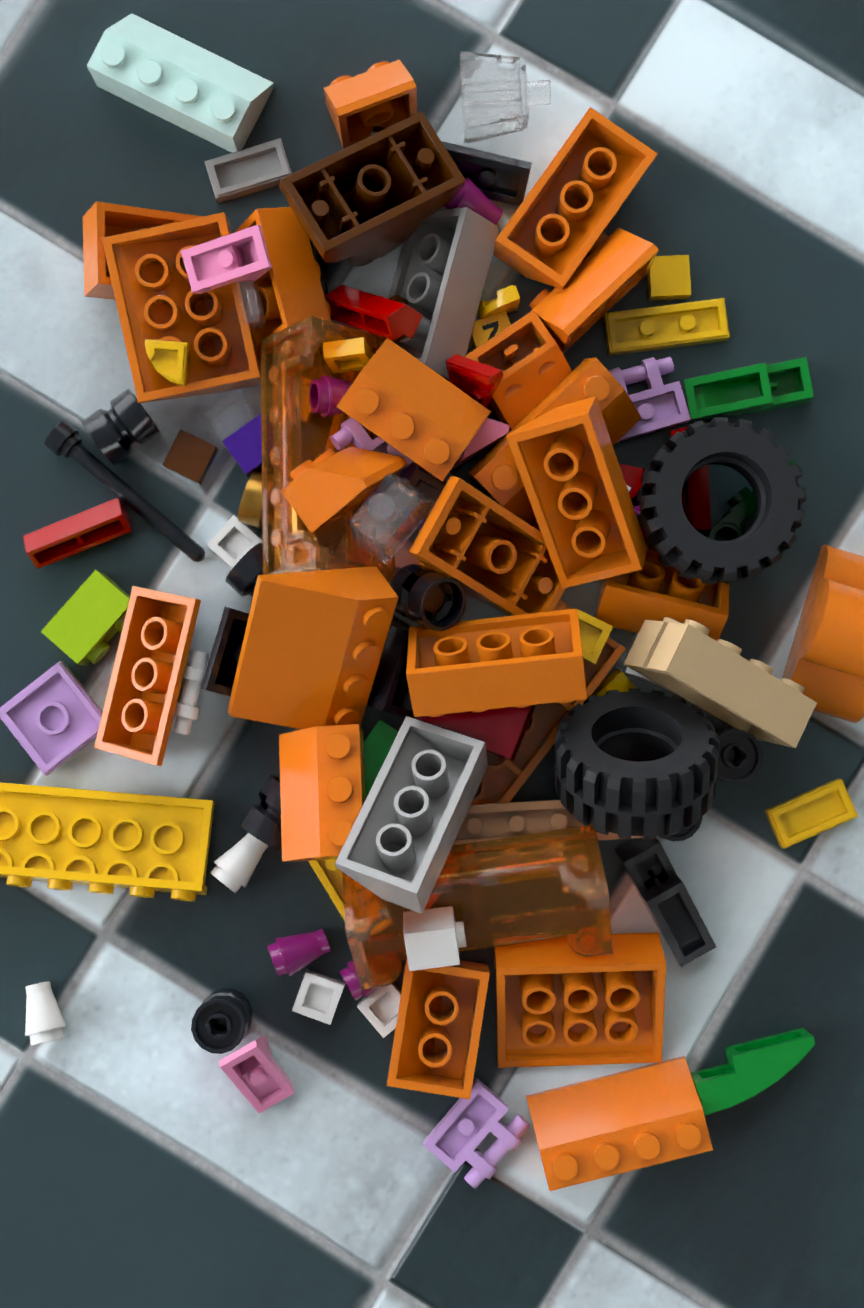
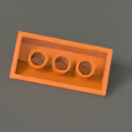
[493,107,658,289]
[467,358,642,525]
[506,396,648,589]
[94,586,201,766]
[406,608,587,717]
[526,1056,713,1191]

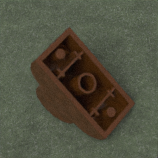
[279,111,466,266]

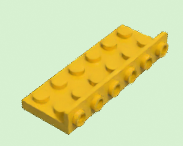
[0,782,215,901]

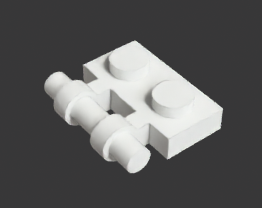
[171,650,209,735]

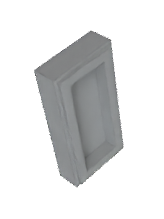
[204,138,292,204]

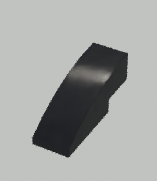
[615,838,716,967]

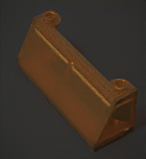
[261,316,395,582]
[342,825,613,990]

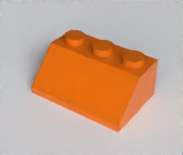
[234,207,332,356]
[529,228,659,354]
[337,338,491,481]
[595,544,730,641]
[279,724,366,862]
[387,959,490,1099]

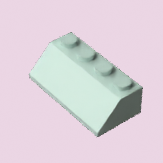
[87,13,275,153]

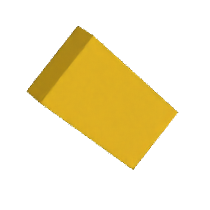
[764,778,858,849]

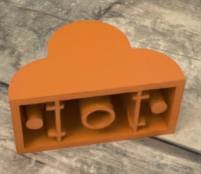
[408,476,566,616]
[782,544,864,723]

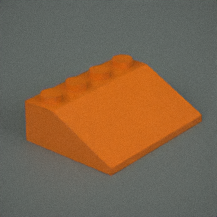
[102,212,264,404]
[227,566,399,730]
[494,932,666,1068]

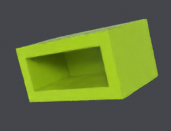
[41,570,130,666]

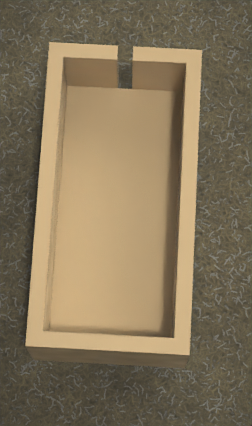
[624,617,817,748]

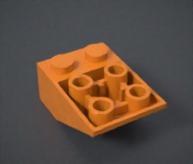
[465,310,572,432]

